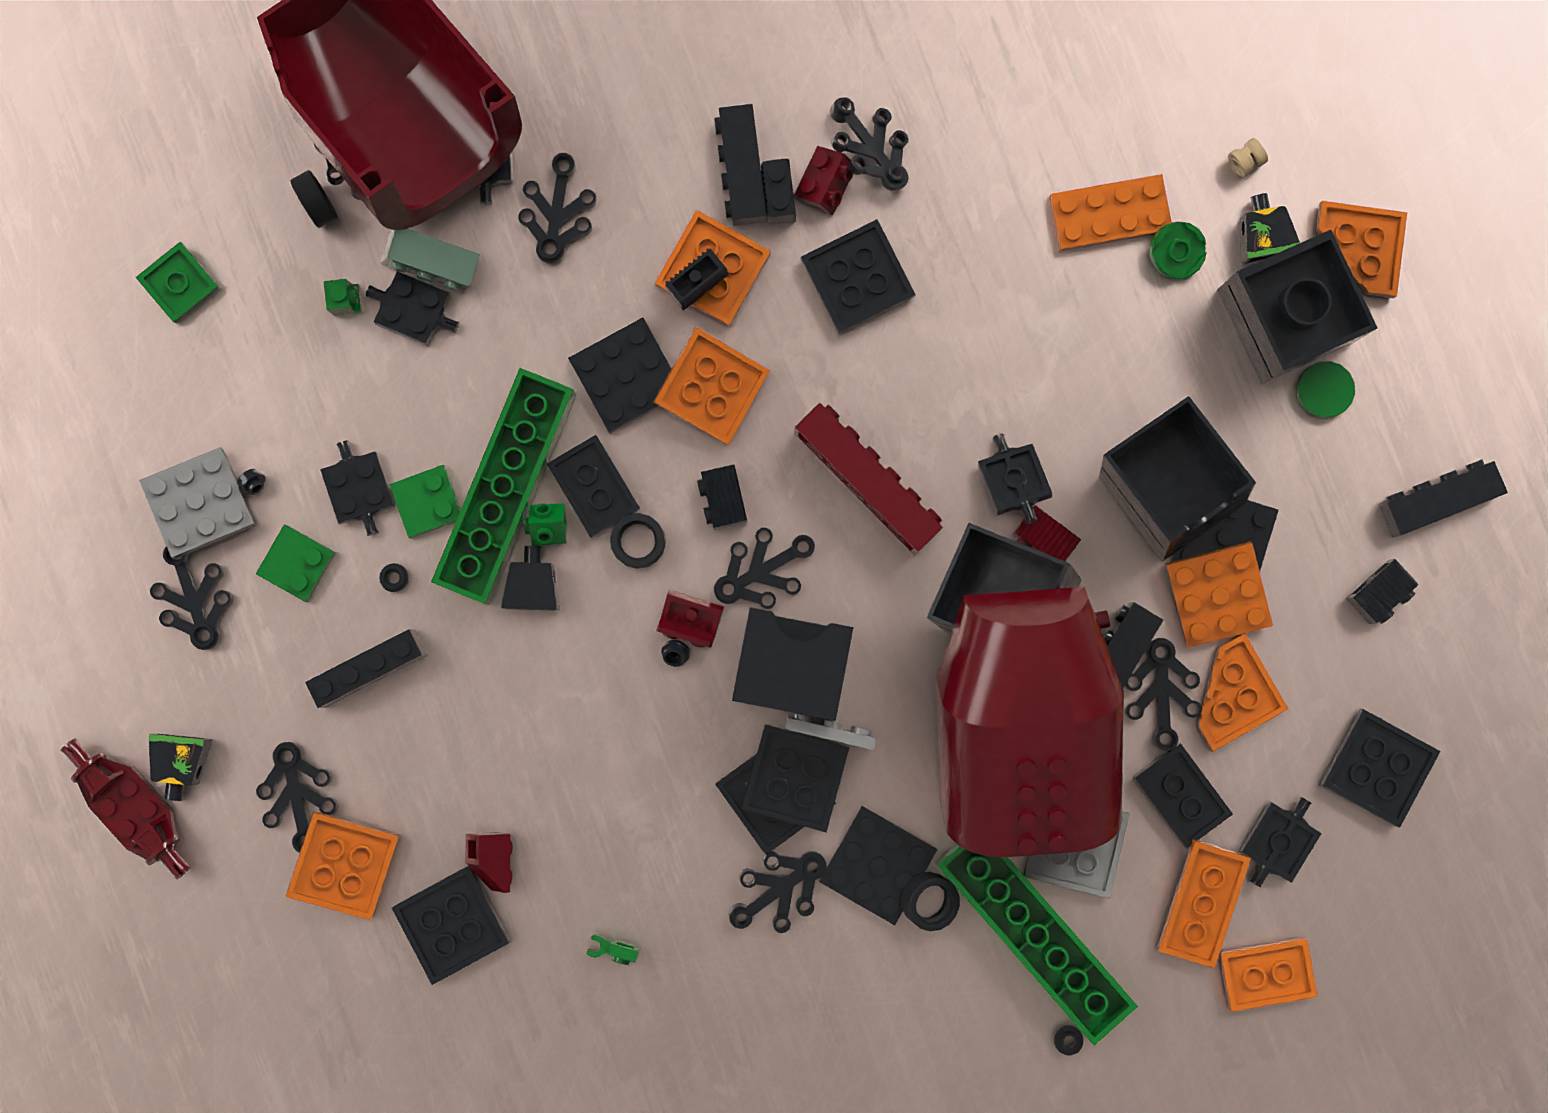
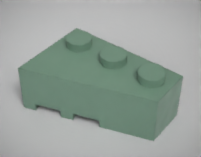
[380,228,480,292]

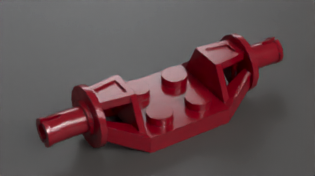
[60,738,191,880]

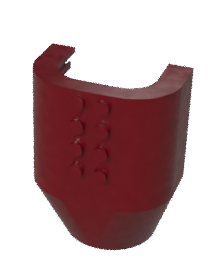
[257,0,522,230]
[936,587,1124,857]

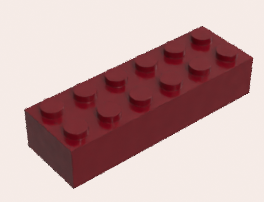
[794,403,943,556]

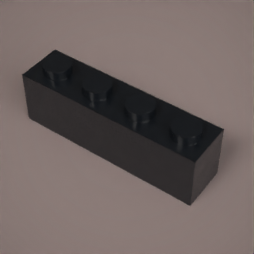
[714,104,767,226]
[1379,459,1508,538]
[1104,602,1164,688]
[305,629,428,708]

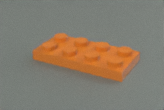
[1049,174,1172,251]
[1157,839,1251,969]

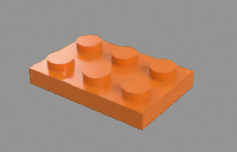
[1219,937,1318,1012]

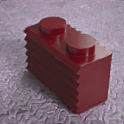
[1012,505,1081,561]

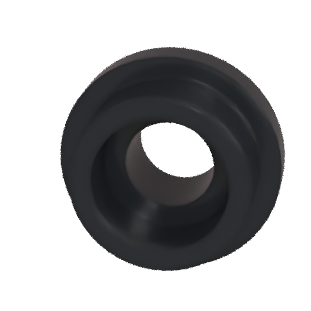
[237,469,266,495]
[379,563,409,592]
[661,640,690,667]
[1054,1025,1083,1056]

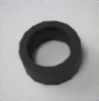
[290,170,338,228]
[610,513,666,569]
[901,872,960,932]

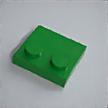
[135,242,219,323]
[389,465,461,539]
[256,524,336,602]

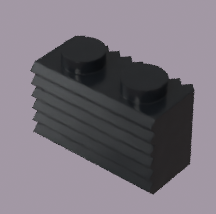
[761,158,796,225]
[665,248,728,311]
[697,464,748,530]
[1346,559,1419,624]

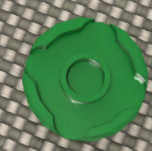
[1150,221,1207,279]
[1296,361,1355,419]

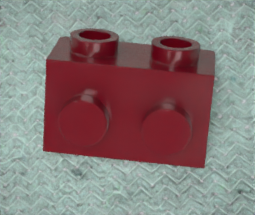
[794,146,854,215]
[656,590,724,648]

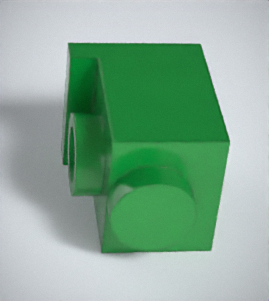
[323,279,362,316]

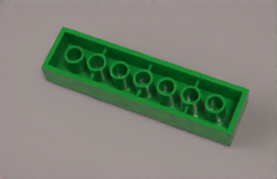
[431,368,577,605]
[935,844,1138,1046]

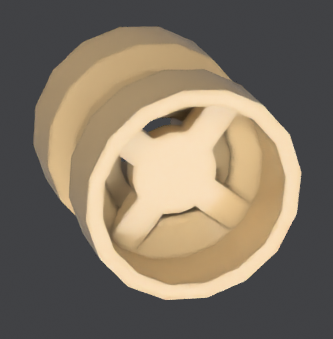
[1228,138,1268,178]

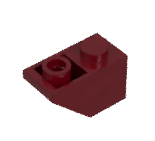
[465,832,513,893]

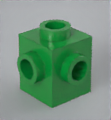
[524,503,567,546]

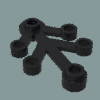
[830,97,909,191]
[518,153,597,264]
[714,528,815,609]
[150,546,233,650]
[1125,638,1202,751]
[256,742,338,853]
[728,851,826,933]

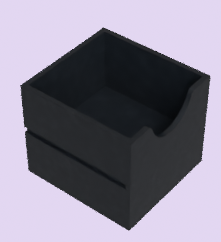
[1217,229,1378,385]
[1099,396,1256,562]
[927,523,1082,635]
[732,607,854,721]

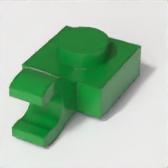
[586,934,640,965]

